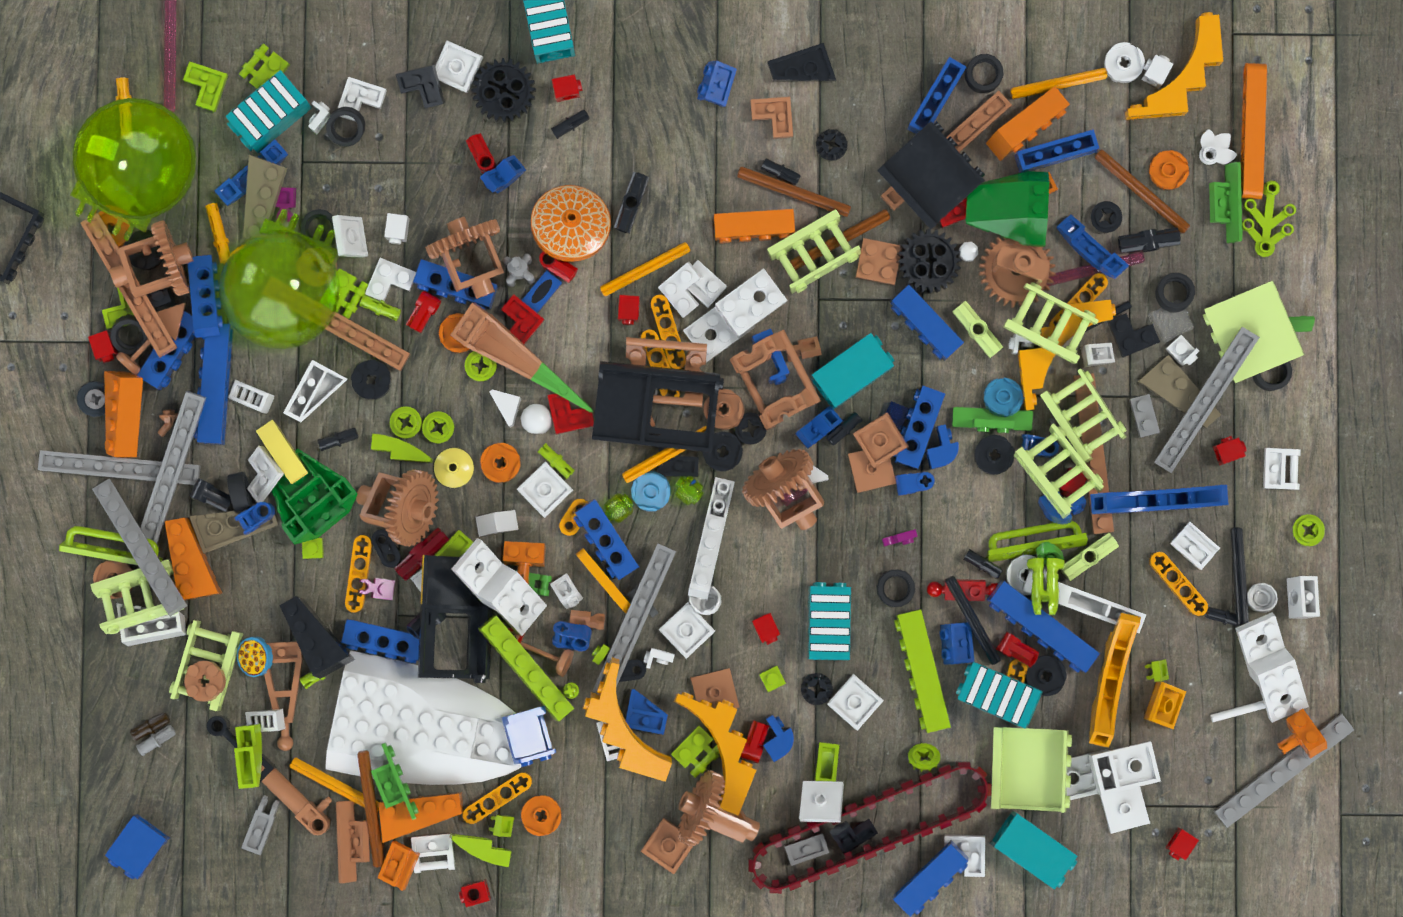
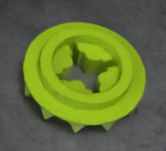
[465,351,497,382]
[390,407,422,439]
[422,411,454,444]
[1292,514,1325,546]
[908,743,940,772]

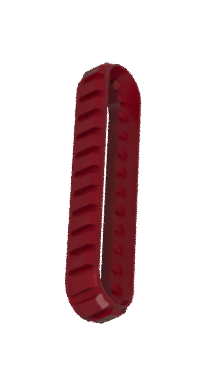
[748,761,991,894]

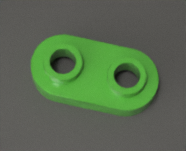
[1036,542,1064,565]

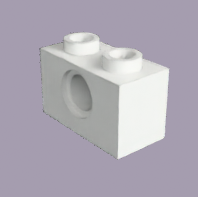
[1287,576,1320,619]

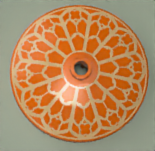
[531,185,611,262]

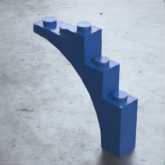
[1090,485,1229,514]

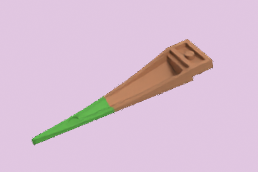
[451,302,594,412]

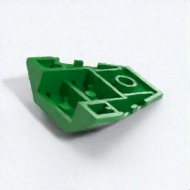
[965,171,1049,247]
[272,449,358,545]

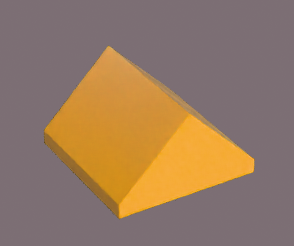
[1143,681,1186,729]

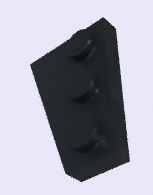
[767,43,836,82]

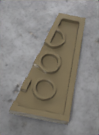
[243,155,288,243]
[1137,355,1221,428]
[189,507,279,554]

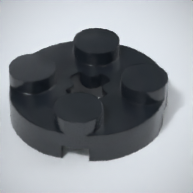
[124,230,163,270]
[351,360,392,400]
[703,431,743,472]
[974,435,1015,475]
[1026,656,1067,696]

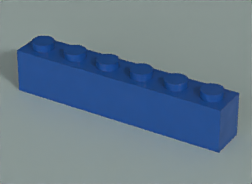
[194,324,234,445]
[986,580,1100,673]

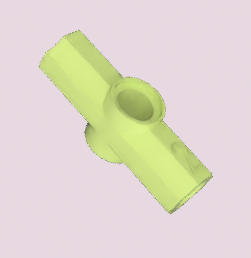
[952,301,1003,358]
[1061,532,1119,581]

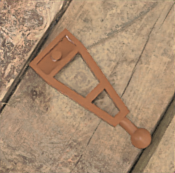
[264,642,303,751]

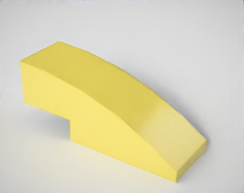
[256,420,308,484]

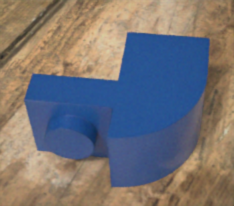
[480,155,526,194]
[795,406,843,449]
[925,424,959,470]
[1038,491,1087,524]
[763,714,794,762]

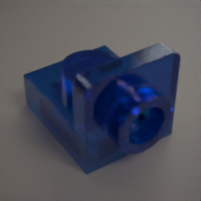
[886,401,909,431]

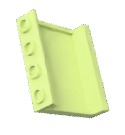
[1203,281,1305,383]
[991,727,1072,813]

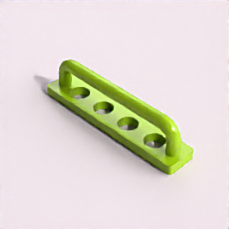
[987,520,1088,562]
[59,526,163,565]

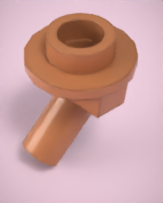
[158,409,179,437]

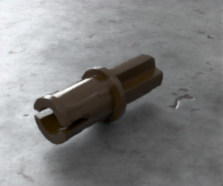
[130,713,170,741]

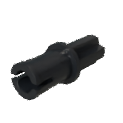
[551,110,590,139]
[761,158,801,185]
[826,412,863,446]
[318,428,358,451]
[963,549,1003,578]
[1205,607,1239,627]

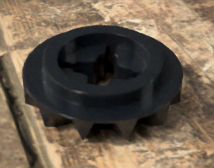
[816,129,848,161]
[1090,201,1122,233]
[735,413,767,445]
[801,673,833,705]

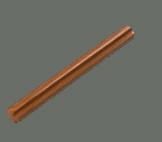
[1095,150,1190,233]
[737,167,851,217]
[783,210,890,274]
[357,750,384,867]

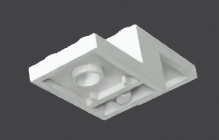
[683,268,788,363]
[452,538,547,636]
[1235,612,1309,723]
[1067,741,1161,800]

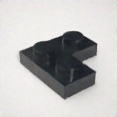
[396,64,445,108]
[1107,313,1160,358]
[658,447,699,477]
[829,819,878,854]

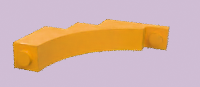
[1125,12,1223,120]
[1018,300,1116,410]

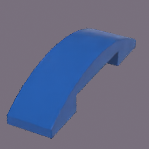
[214,139,288,206]
[1057,214,1129,279]

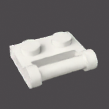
[1263,448,1301,490]
[411,833,455,873]

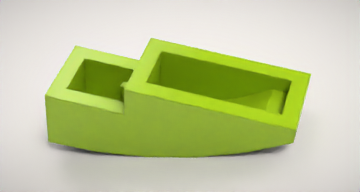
[371,433,433,463]
[234,724,262,789]
[814,742,839,782]
[450,833,511,867]

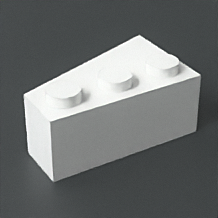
[283,360,348,422]
[116,603,187,646]

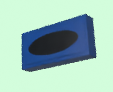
[522,270,562,314]

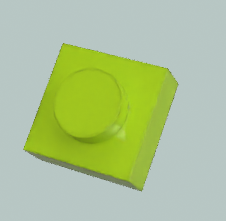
[302,538,324,559]
[592,644,611,665]
[759,666,786,692]

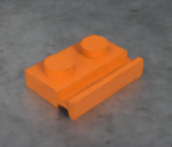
[377,841,420,891]

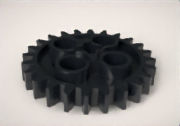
[471,58,536,123]
[896,228,962,294]

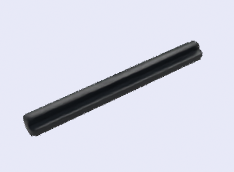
[1231,527,1249,626]
[945,576,1001,665]

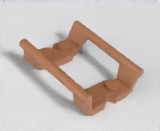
[730,330,821,430]
[626,337,707,407]

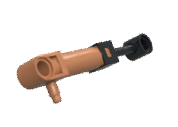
[207,715,332,835]

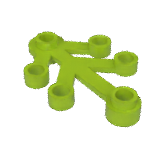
[1242,181,1296,257]

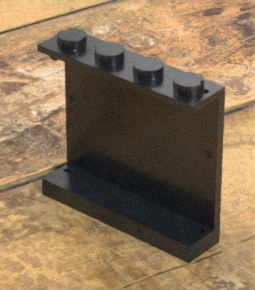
[877,121,985,229]

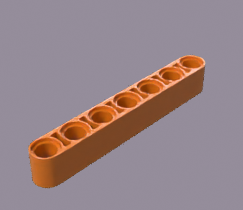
[1241,63,1267,199]

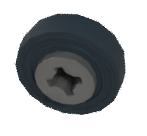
[77,381,105,417]

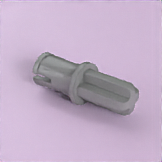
[136,725,176,756]

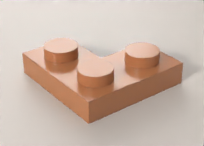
[750,97,793,139]

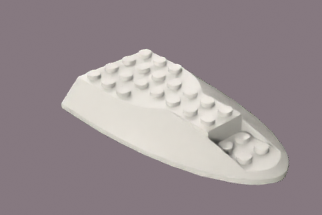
[326,651,521,785]

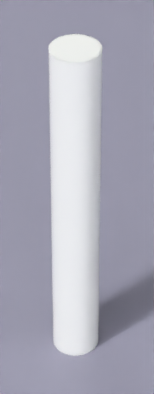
[1210,701,1265,722]

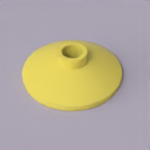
[434,448,474,488]

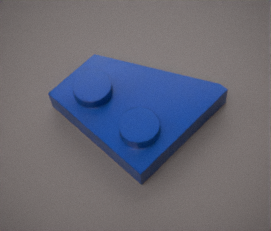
[626,689,668,735]

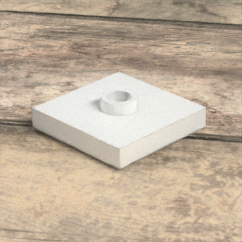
[435,41,483,93]
[332,215,368,258]
[517,461,573,518]
[659,602,715,659]
[827,674,884,731]
[799,781,844,822]
[1100,786,1150,834]

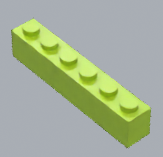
[894,609,951,733]
[478,616,574,721]

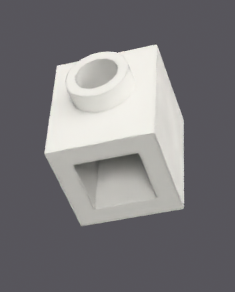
[1141,55,1173,89]

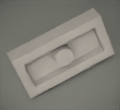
[1129,394,1160,438]
[784,833,829,866]

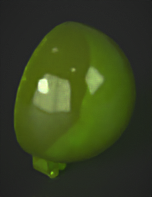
[70,98,197,241]
[219,208,340,349]

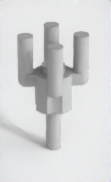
[503,253,535,287]

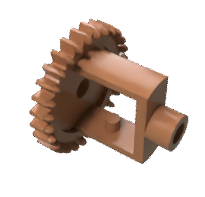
[425,217,505,299]
[109,220,194,298]
[979,237,1055,308]
[742,449,824,530]
[356,469,439,547]
[678,770,760,846]

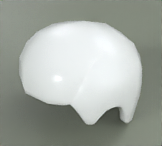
[520,404,553,434]
[1247,583,1278,613]
[689,586,721,615]

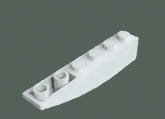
[688,477,735,600]
[1023,571,1146,633]

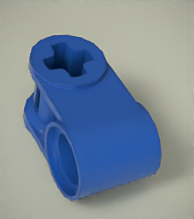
[1021,434,1059,458]
[895,472,935,496]
[234,502,275,535]
[552,621,592,651]

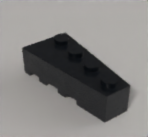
[279,596,355,679]

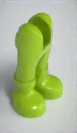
[1027,558,1065,615]

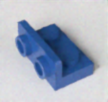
[697,61,737,107]
[939,622,974,665]

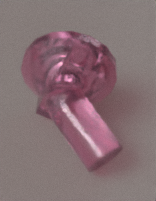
[781,488,808,506]

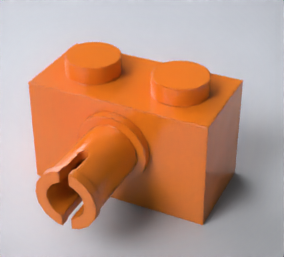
[503,541,546,584]
[1277,709,1327,759]

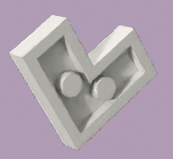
[338,77,387,122]
[365,258,416,301]
[658,262,701,318]
[247,446,284,502]
[944,834,985,877]

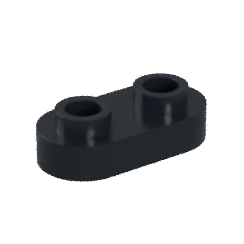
[371,529,401,568]
[619,659,647,682]

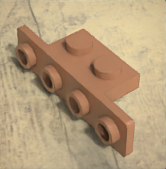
[336,800,370,883]

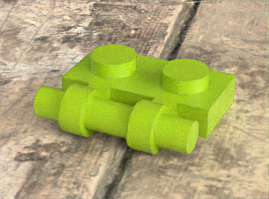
[239,43,290,89]
[319,268,369,319]
[671,725,719,778]

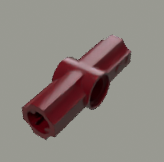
[394,527,450,581]

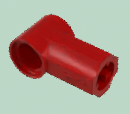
[466,133,496,174]
[539,251,578,283]
[406,291,441,333]
[996,632,1039,668]
[740,720,769,763]

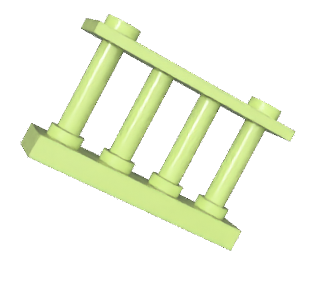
[767,209,861,294]
[1003,282,1099,364]
[1040,369,1127,463]
[1014,424,1104,519]
[90,559,184,634]
[169,620,243,711]

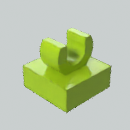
[1145,659,1169,682]
[489,815,514,837]

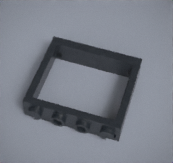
[0,192,45,285]

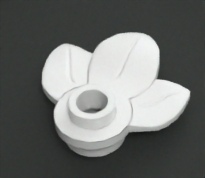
[1199,129,1237,165]

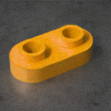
[559,499,588,536]

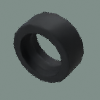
[965,54,1004,93]
[326,106,366,147]
[300,209,336,248]
[1155,273,1195,312]
[110,314,148,355]
[1252,361,1293,391]
[227,472,253,512]
[876,569,915,607]

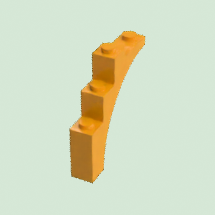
[1089,613,1141,748]
[583,657,672,782]
[673,692,756,816]

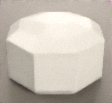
[959,242,978,262]

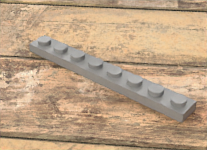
[1154,327,1260,473]
[140,391,207,544]
[38,450,201,485]
[92,478,188,617]
[592,544,676,694]
[1214,714,1354,828]

